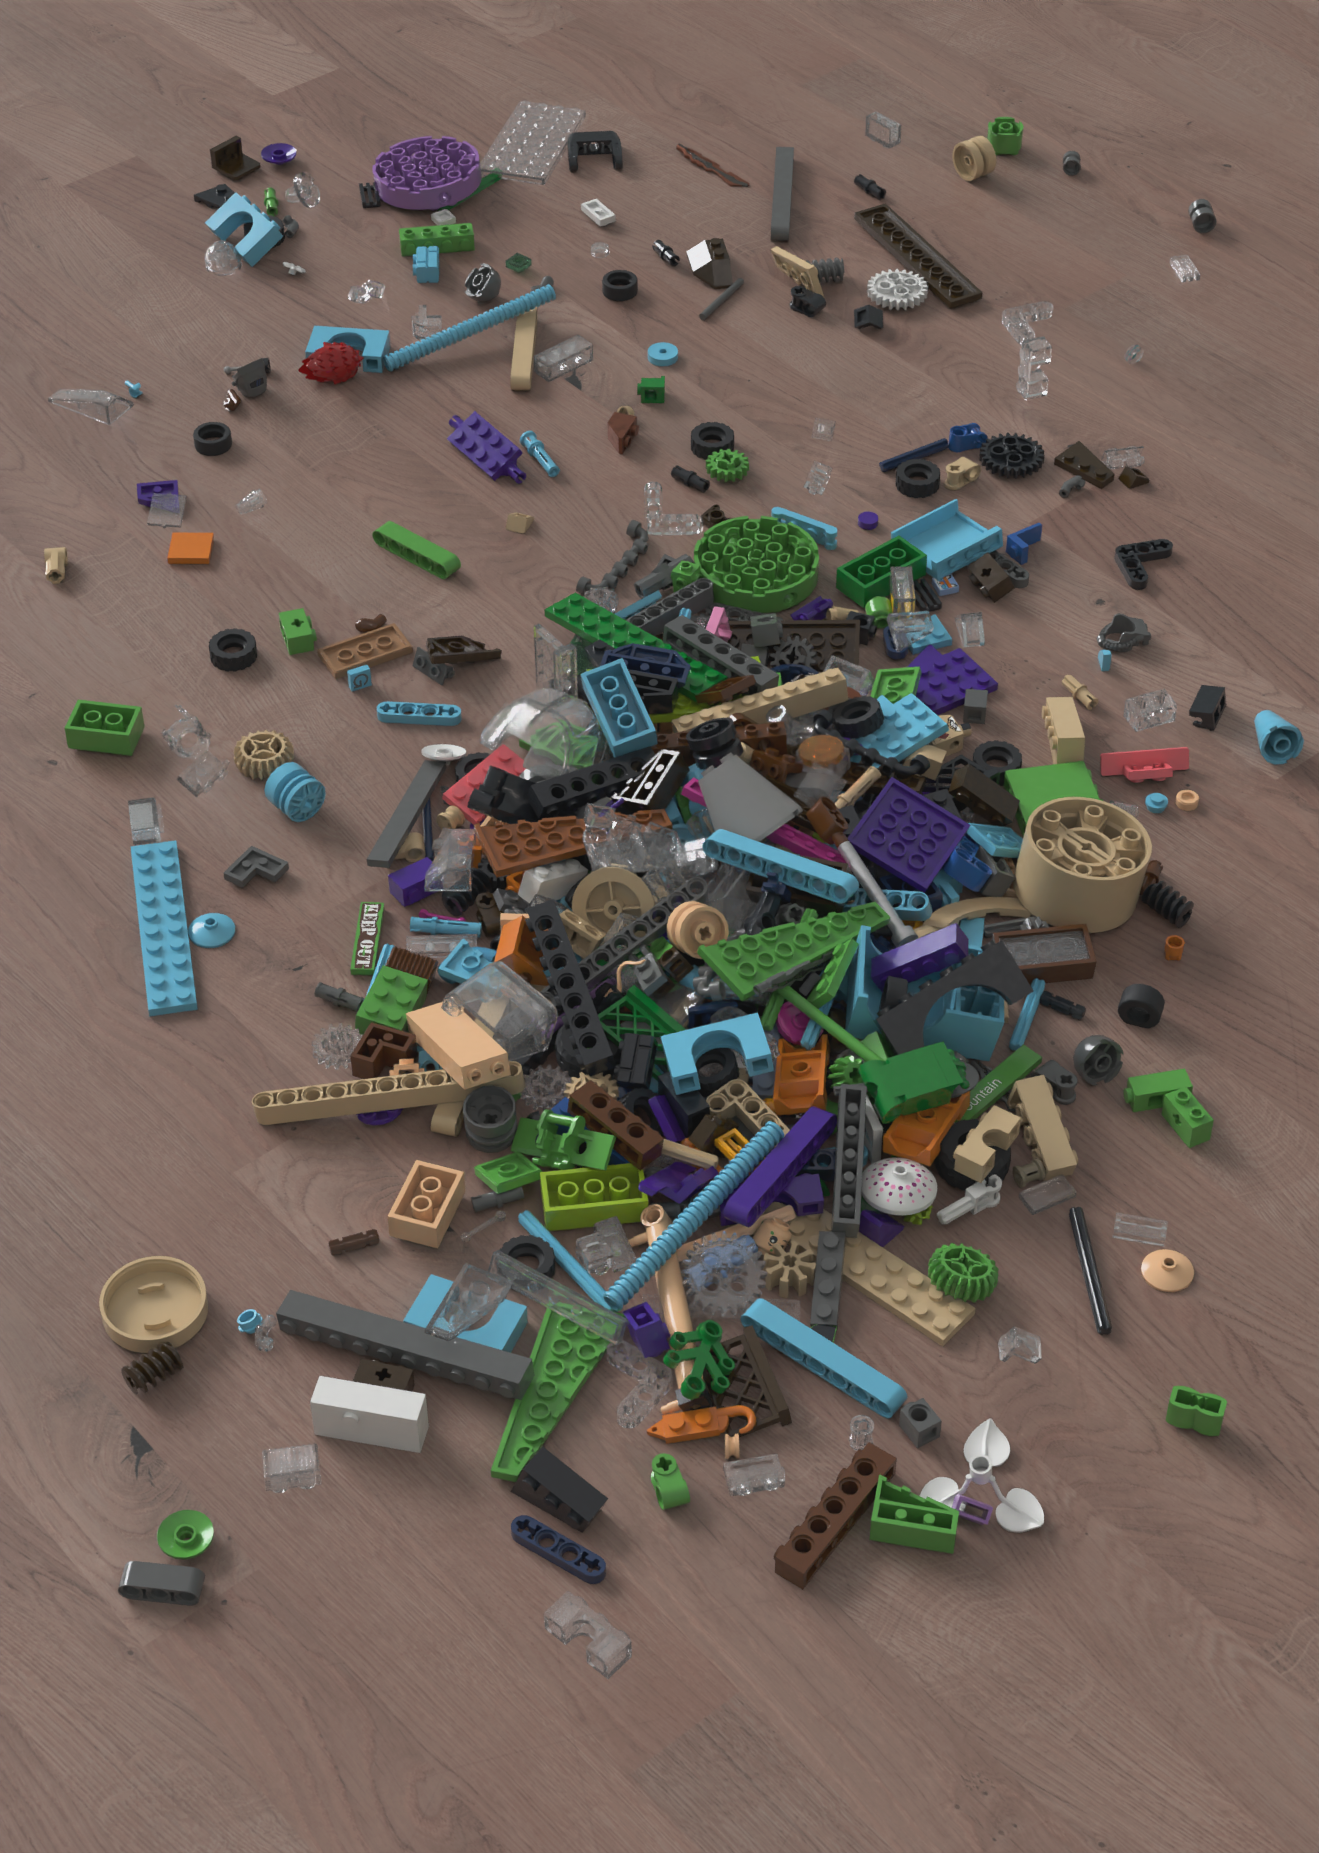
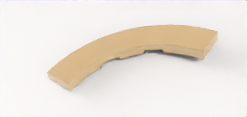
[923,897,1032,930]

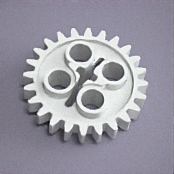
[867,269,928,310]

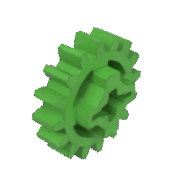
[706,449,749,482]

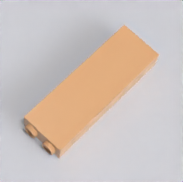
[406,999,511,1090]

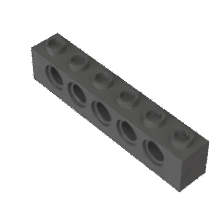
[663,615,779,695]
[831,1084,867,1238]

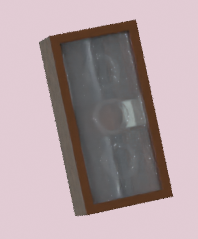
[992,924,1097,985]

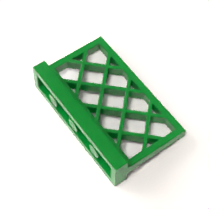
[598,985,686,1081]

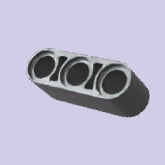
[118,1561,206,1606]

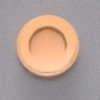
[1176,790,1199,811]

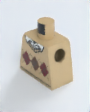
[927,715,972,757]

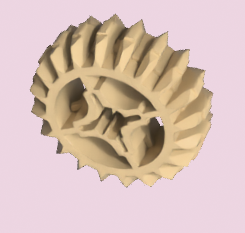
[234,729,294,781]

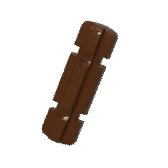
[328,1229,380,1255]

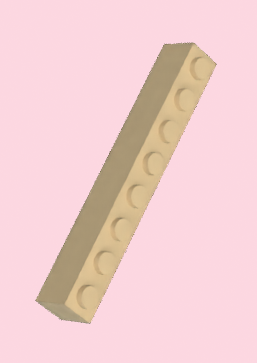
[672,667,848,733]

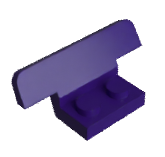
[638,1162,719,1204]

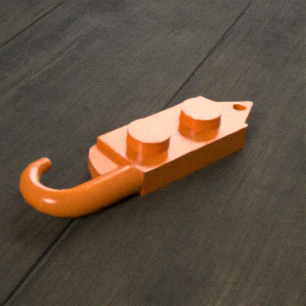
[647,1405,756,1444]

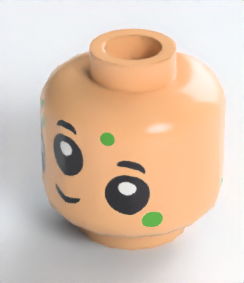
[753,1217,792,1255]

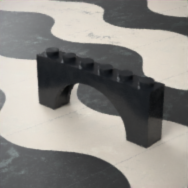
[873,940,1034,1056]

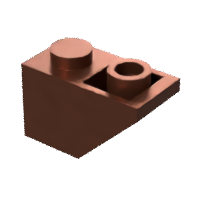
[607,412,639,455]

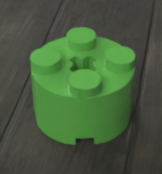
[987,117,1024,155]

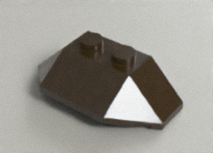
[687,238,733,289]

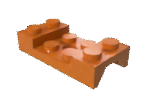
[773,1034,830,1115]
[883,1091,970,1166]

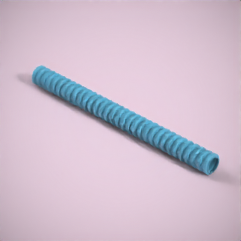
[383,284,556,372]
[603,1121,784,1311]

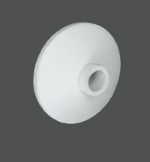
[421,744,466,765]

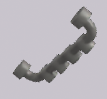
[576,520,649,595]
[693,928,745,1001]

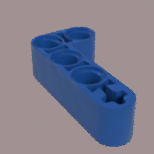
[943,833,992,892]

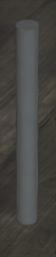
[699,278,744,320]

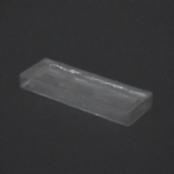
[406,934,478,958]

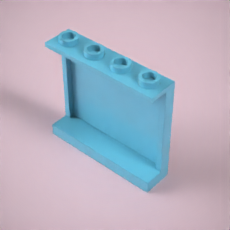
[891,499,1003,580]

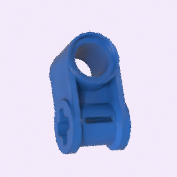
[948,423,988,453]

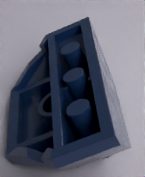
[600,643,691,689]

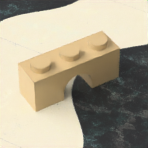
[953,1105,1021,1183]

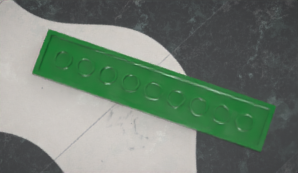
[544,592,728,702]

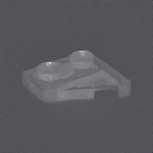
[887,611,934,651]

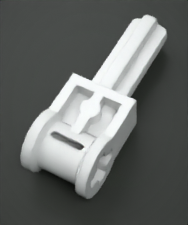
[937,1175,1002,1224]

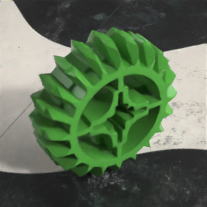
[928,1243,999,1302]

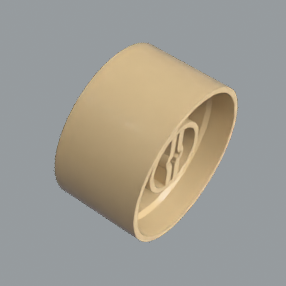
[1013,797,1152,933]

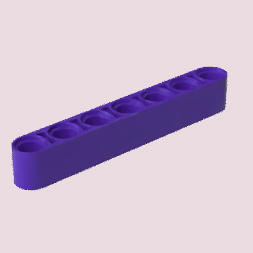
[724,1106,837,1227]

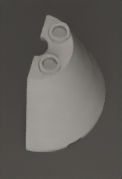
[698,752,803,842]

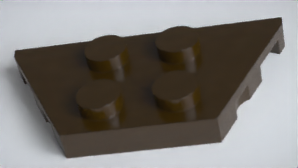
[426,635,502,664]

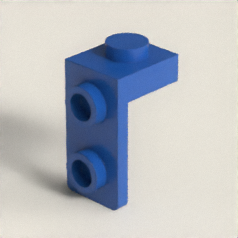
[1006,523,1042,565]

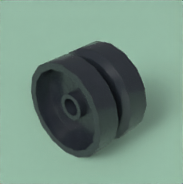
[686,718,744,769]

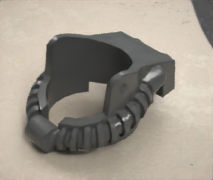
[1096,613,1151,652]

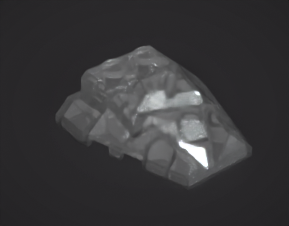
[582,803,688,873]

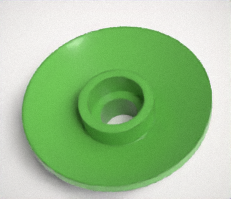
[157,1510,214,1559]

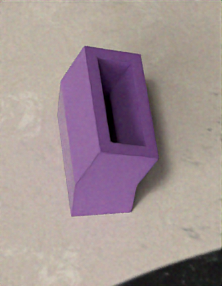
[951,1494,993,1525]

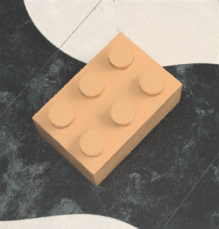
[388,1160,466,1248]

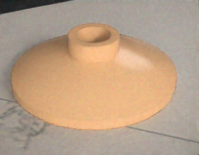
[1141,1249,1194,1292]

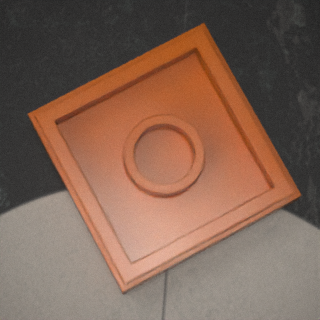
[167,532,214,564]

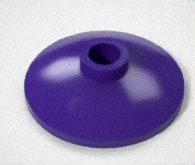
[261,143,296,165]

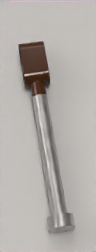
[806,796,918,948]

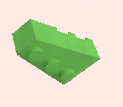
[869,1474,959,1554]

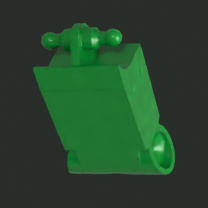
[858,1041,970,1124]

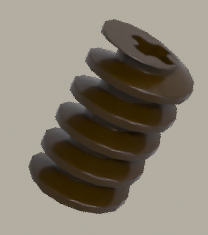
[121,1342,184,1395]

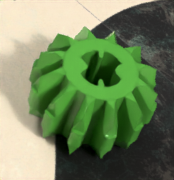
[827,1055,863,1096]

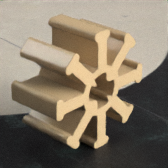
[763,1241,816,1298]

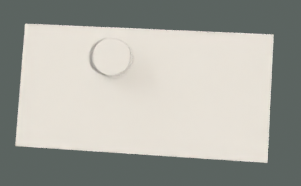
[310,1376,429,1453]

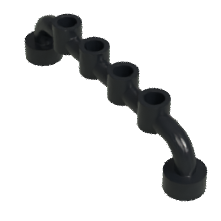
[813,709,930,776]

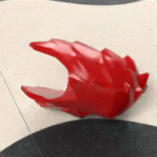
[298,342,364,384]

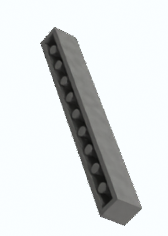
[276,1290,535,1400]

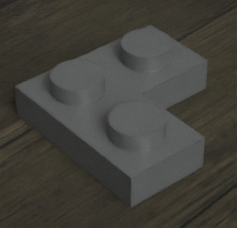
[223,846,289,888]

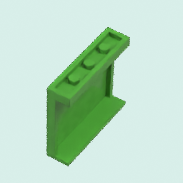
[1004,761,1103,837]

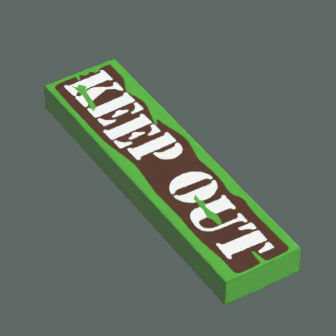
[350,902,385,975]

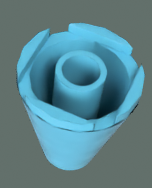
[1254,710,1304,764]

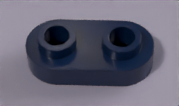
[883,625,908,660]

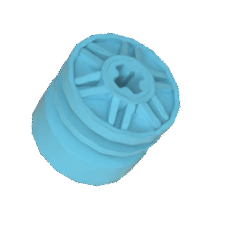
[264,762,326,822]

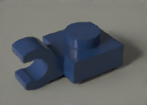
[761,872,792,903]

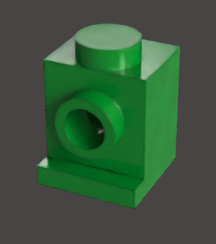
[637,376,665,403]

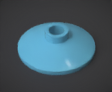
[188,913,235,948]

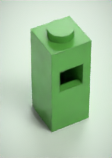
[1123,1068,1193,1112]

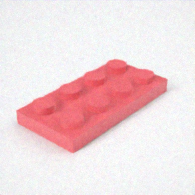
[442,744,531,825]

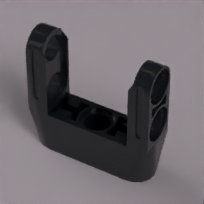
[568,131,623,171]

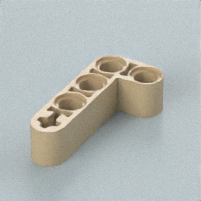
[706,1079,790,1148]

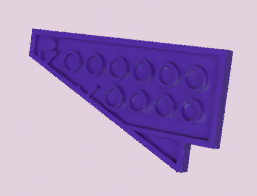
[907,644,998,715]

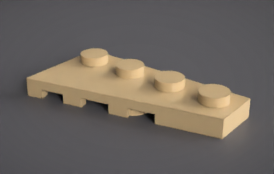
[771,246,824,297]

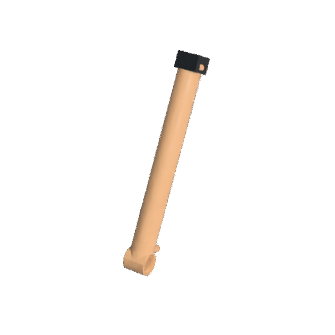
[627,1204,713,1415]

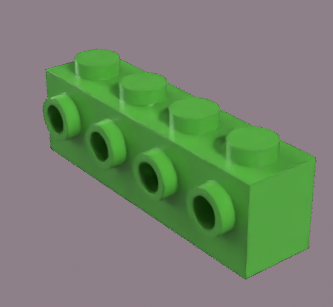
[399,223,475,256]

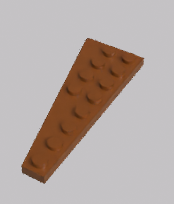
[474,809,673,878]

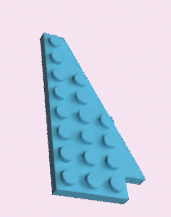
[829,693,949,802]

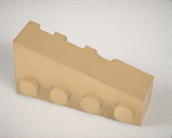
[1042,697,1085,764]
[1007,1075,1078,1181]

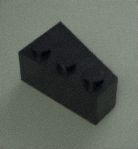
[628,670,679,714]

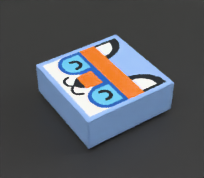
[932,574,959,596]

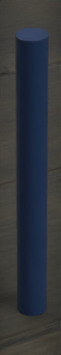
[422,798,434,862]

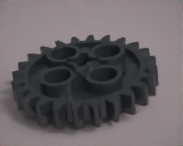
[979,432,1045,479]

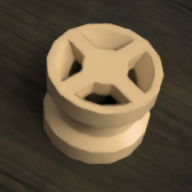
[436,805,465,834]

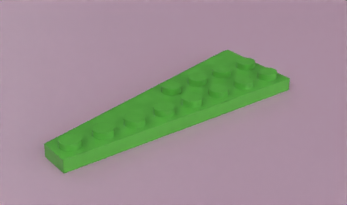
[697,902,891,1001]
[491,1300,625,1482]

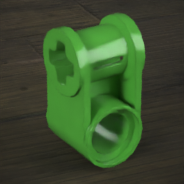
[651,1453,690,1510]

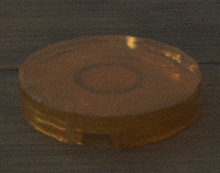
[798,735,845,769]

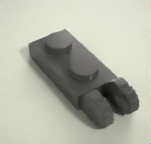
[628,943,668,996]

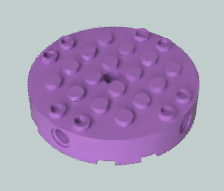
[372,136,482,210]

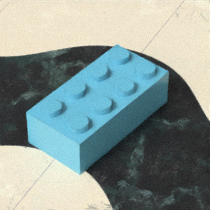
[581,658,658,758]

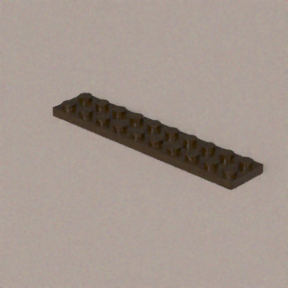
[854,203,983,309]

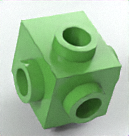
[671,561,703,593]

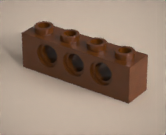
[567,1080,664,1171]

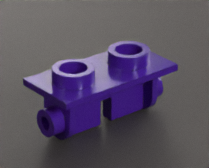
[790,596,833,620]

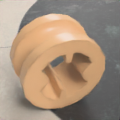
[725,1434,739,1459]

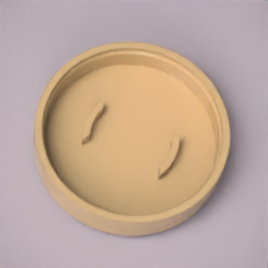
[99,1256,208,1353]

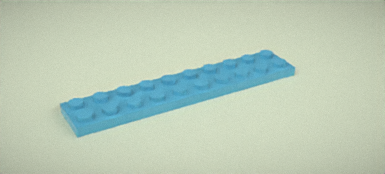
[131,840,198,1016]

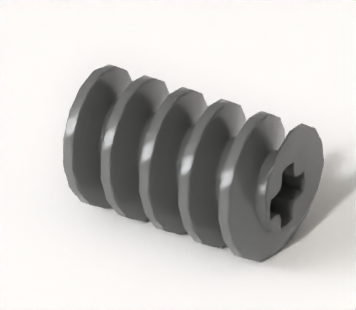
[806,257,845,283]

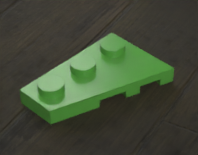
[807,938,859,1009]

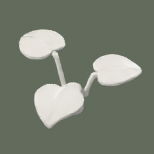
[920,1418,1044,1533]

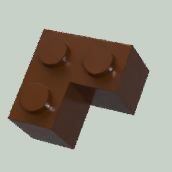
[350,1022,418,1079]

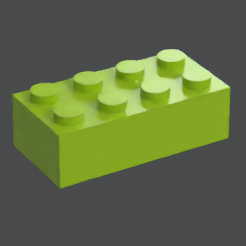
[540,1163,648,1231]

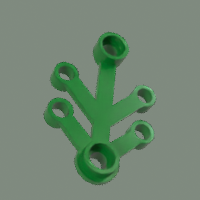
[663,1320,735,1400]

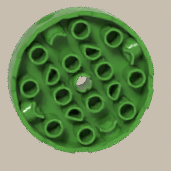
[694,516,819,613]

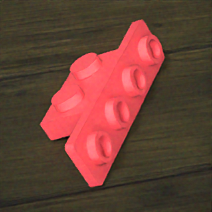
[1100,747,1189,783]

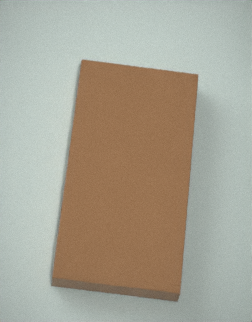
[317,623,413,679]

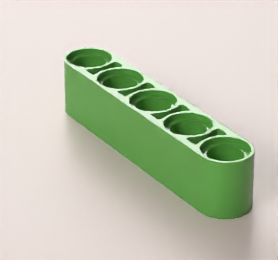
[372,521,461,579]

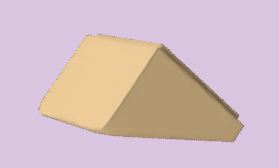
[506,512,534,534]

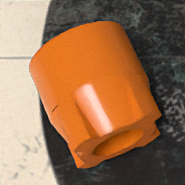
[1164,935,1185,961]

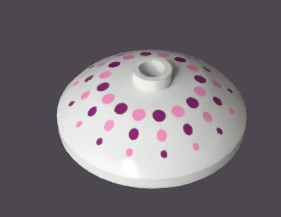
[861,1158,937,1215]

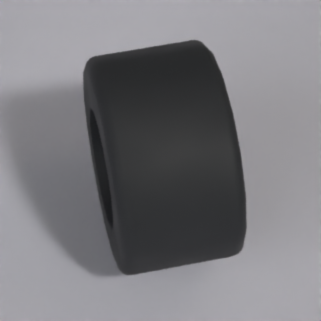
[1118,984,1165,1029]

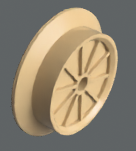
[572,867,655,951]

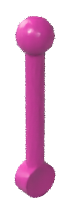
[418,909,466,922]

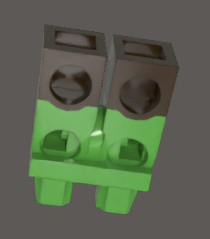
[631,936,694,1000]

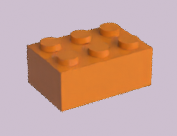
[494,915,566,989]

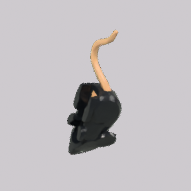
[591,959,646,1014]

